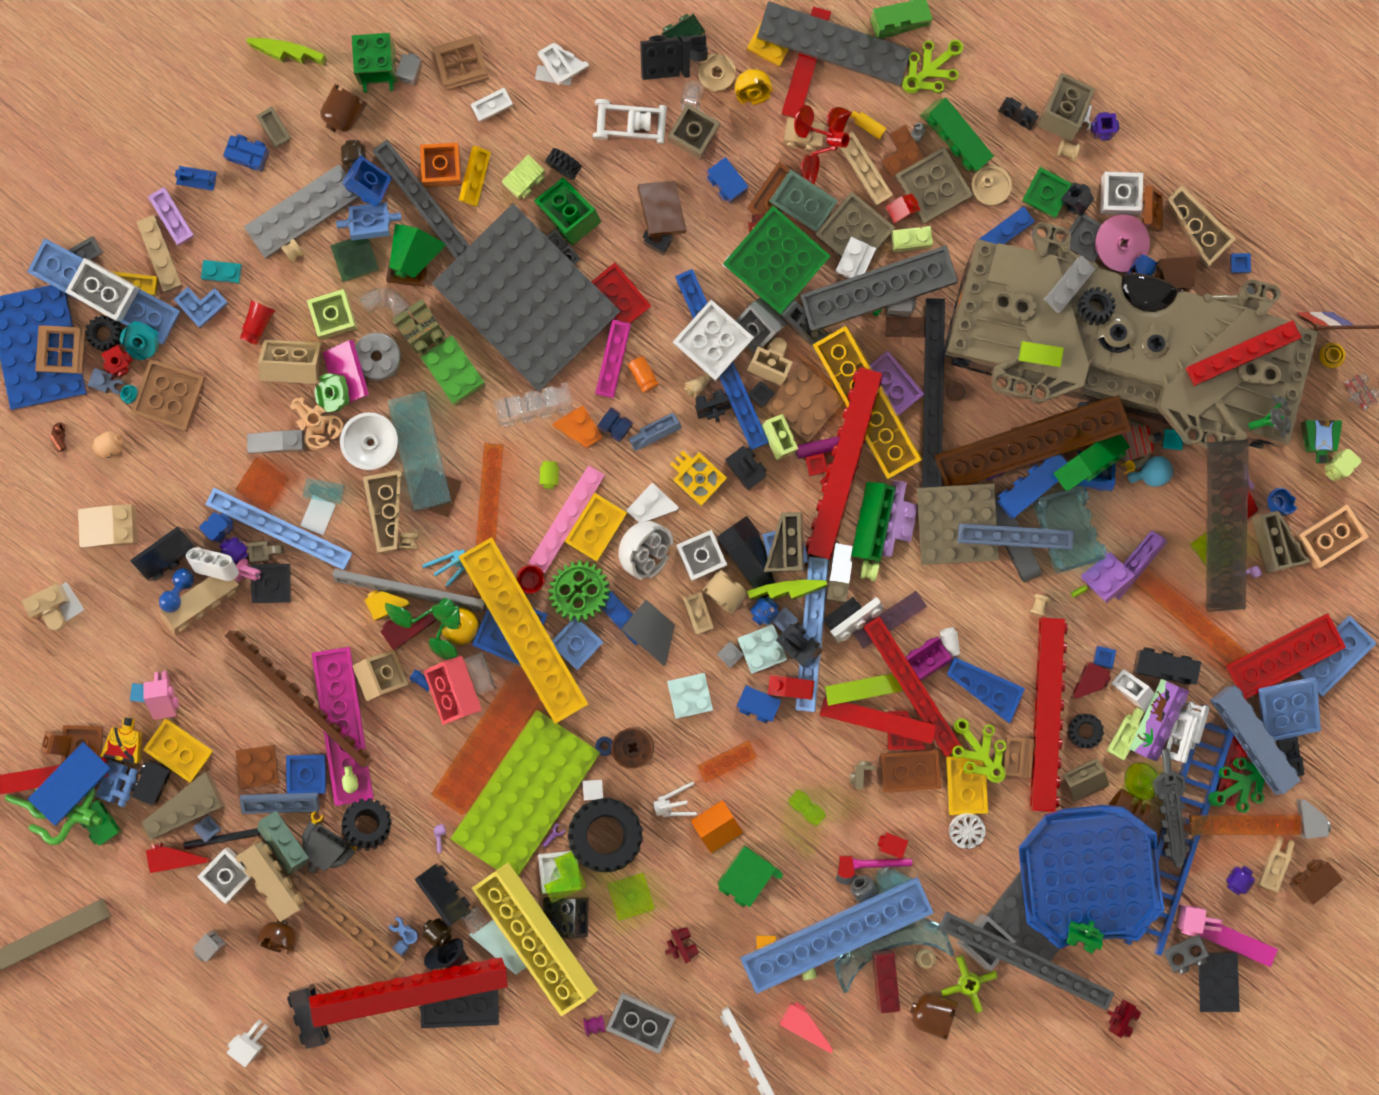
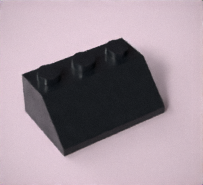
[130,526,199,582]
[414,863,471,927]
[287,983,331,1049]

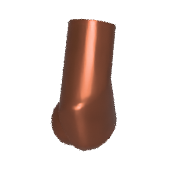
[50,422,67,452]

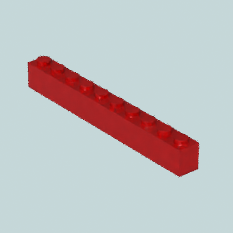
[806,367,884,559]
[1030,617,1068,812]
[308,957,508,1027]

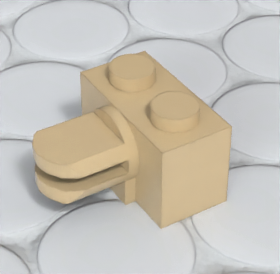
[783,118,825,152]
[747,338,793,386]
[22,583,70,631]

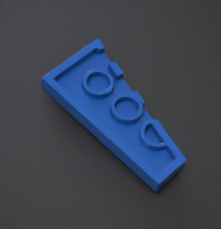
[946,657,1025,724]

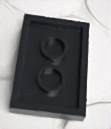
[1198,952,1240,1012]

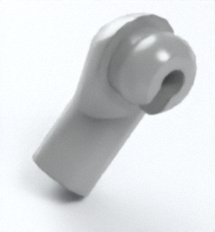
[911,123,925,143]

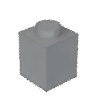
[396,53,423,86]

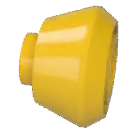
[1319,342,1346,368]

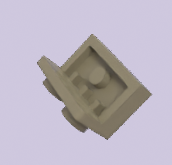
[849,761,876,789]

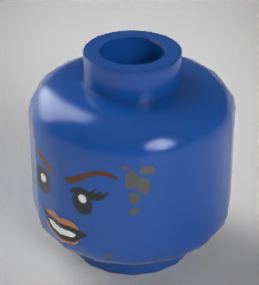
[750,597,779,626]

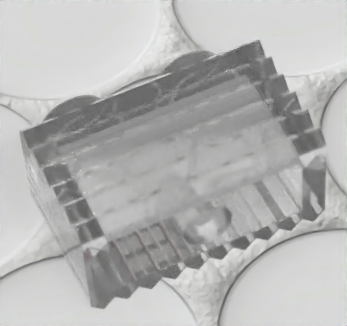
[464,653,496,695]

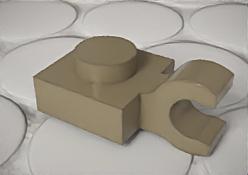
[248,541,284,562]

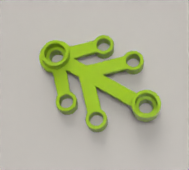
[902,40,963,94]
[952,718,1006,783]

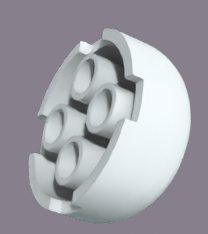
[618,521,673,580]

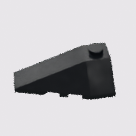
[716,516,775,598]

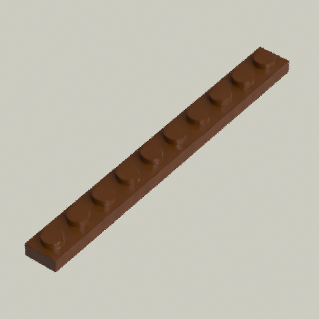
[225,630,373,767]

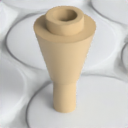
[684,374,713,398]

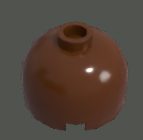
[256,919,297,954]

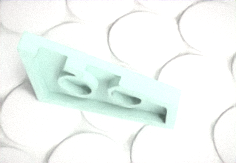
[469,920,527,975]

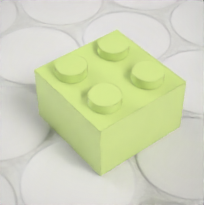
[307,289,357,340]

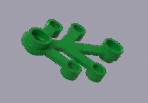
[1208,758,1265,813]

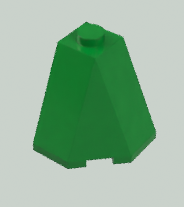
[389,224,445,279]

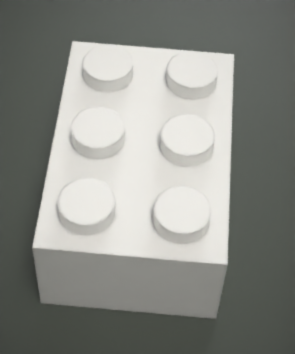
[66,258,140,322]

